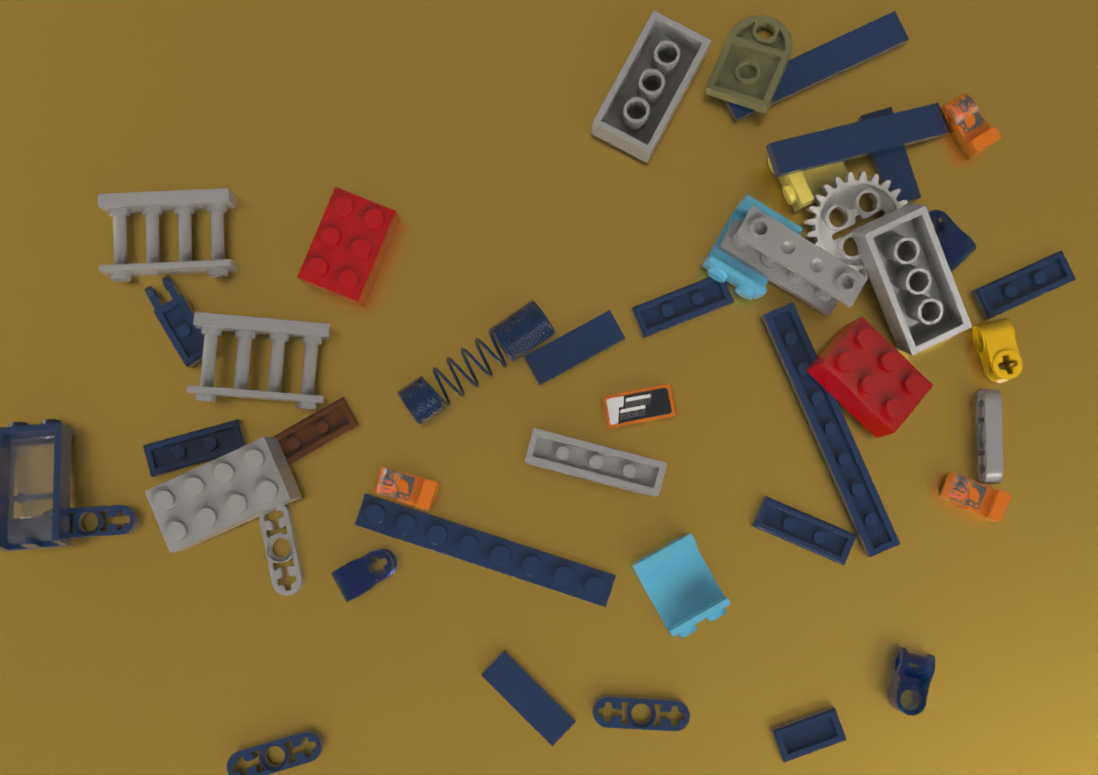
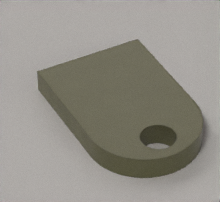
[706,16,792,114]

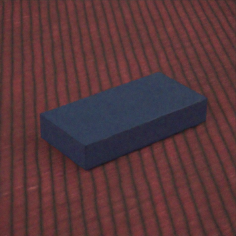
[771,706,847,763]

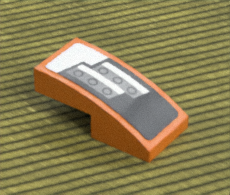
[602,384,678,429]

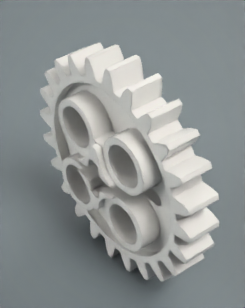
[804,171,908,277]

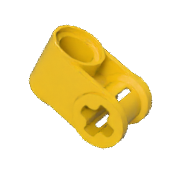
[972,318,1023,384]

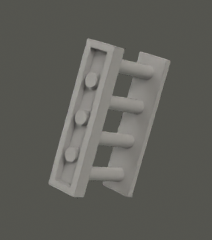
[98,188,238,282]
[717,206,868,316]
[187,312,330,410]
[525,428,668,497]

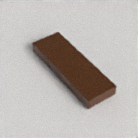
[273,397,361,466]

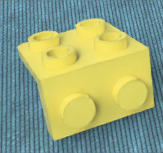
[767,129,849,213]

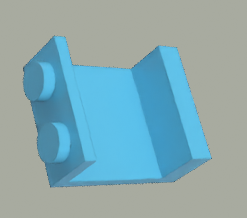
[702,194,803,300]
[631,532,731,638]

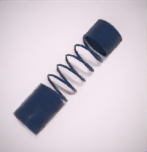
[397,300,555,426]

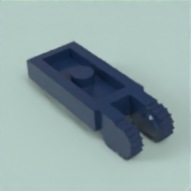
[144,275,204,368]

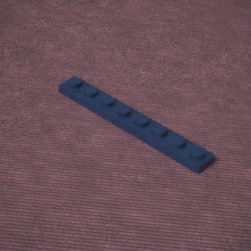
[761,302,900,557]
[355,493,616,607]

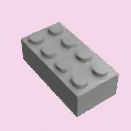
[591,10,711,163]
[851,203,972,356]
[145,437,302,553]

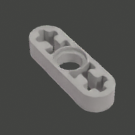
[976,389,1003,484]
[259,504,305,596]

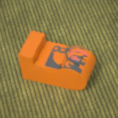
[940,93,1002,160]
[373,466,440,511]
[939,472,1012,522]

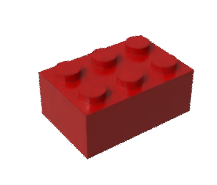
[297,187,400,307]
[806,317,933,438]

